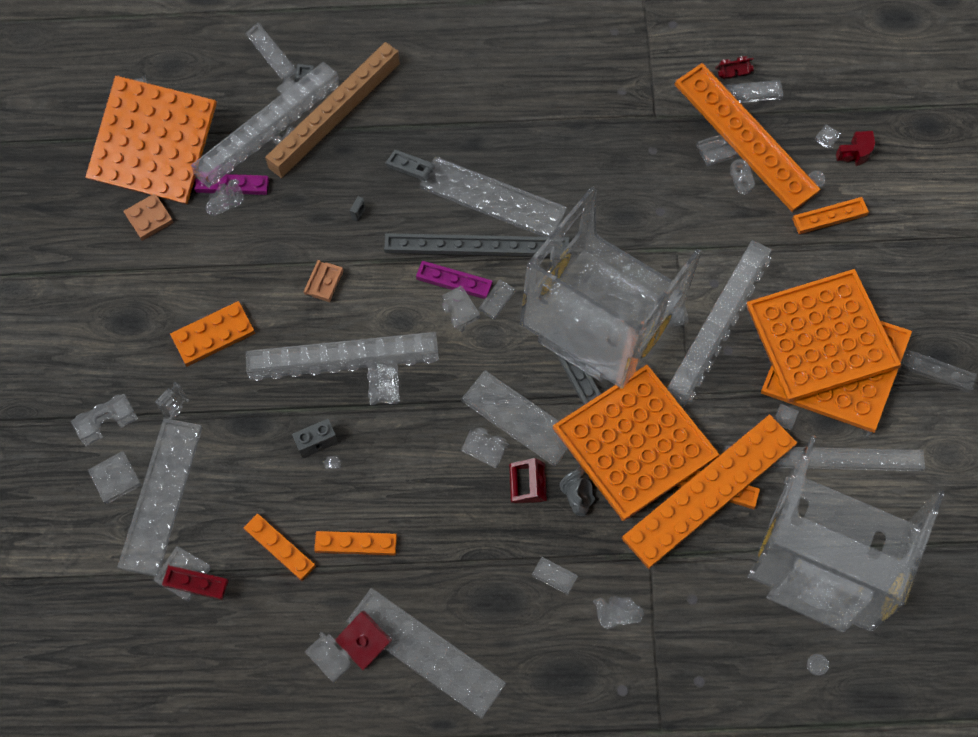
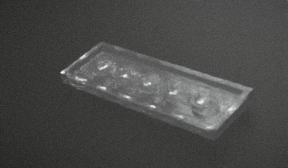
[461,370,568,466]

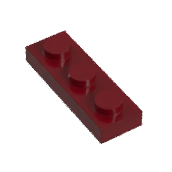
[162,565,228,600]

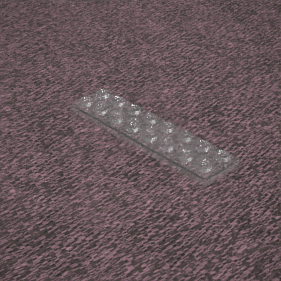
[420,157,567,237]
[117,418,203,577]
[347,588,506,719]

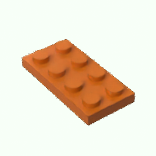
[170,301,255,367]

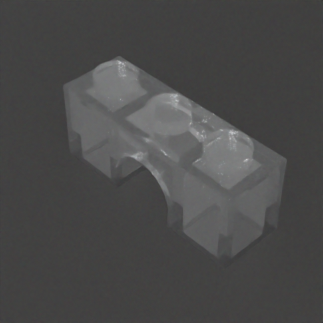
[71,393,139,446]

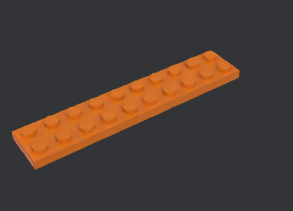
[675,63,821,212]
[622,414,797,569]

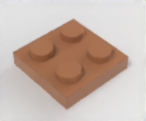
[123,194,174,241]

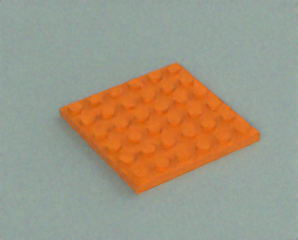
[86,75,217,204]
[746,269,901,402]
[761,321,912,433]
[553,365,720,521]

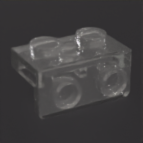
[441,285,481,332]
[367,363,399,405]
[461,427,509,468]
[305,632,352,683]

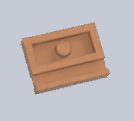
[304,260,343,302]

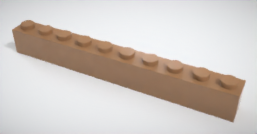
[265,42,400,178]

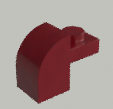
[836,131,875,166]

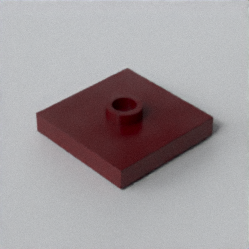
[335,610,392,670]

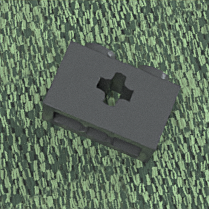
[292,419,338,459]

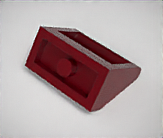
[509,458,547,503]

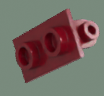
[715,56,754,79]

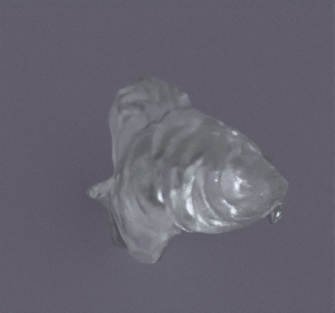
[205,179,244,216]
[593,596,644,628]

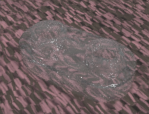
[730,159,755,194]

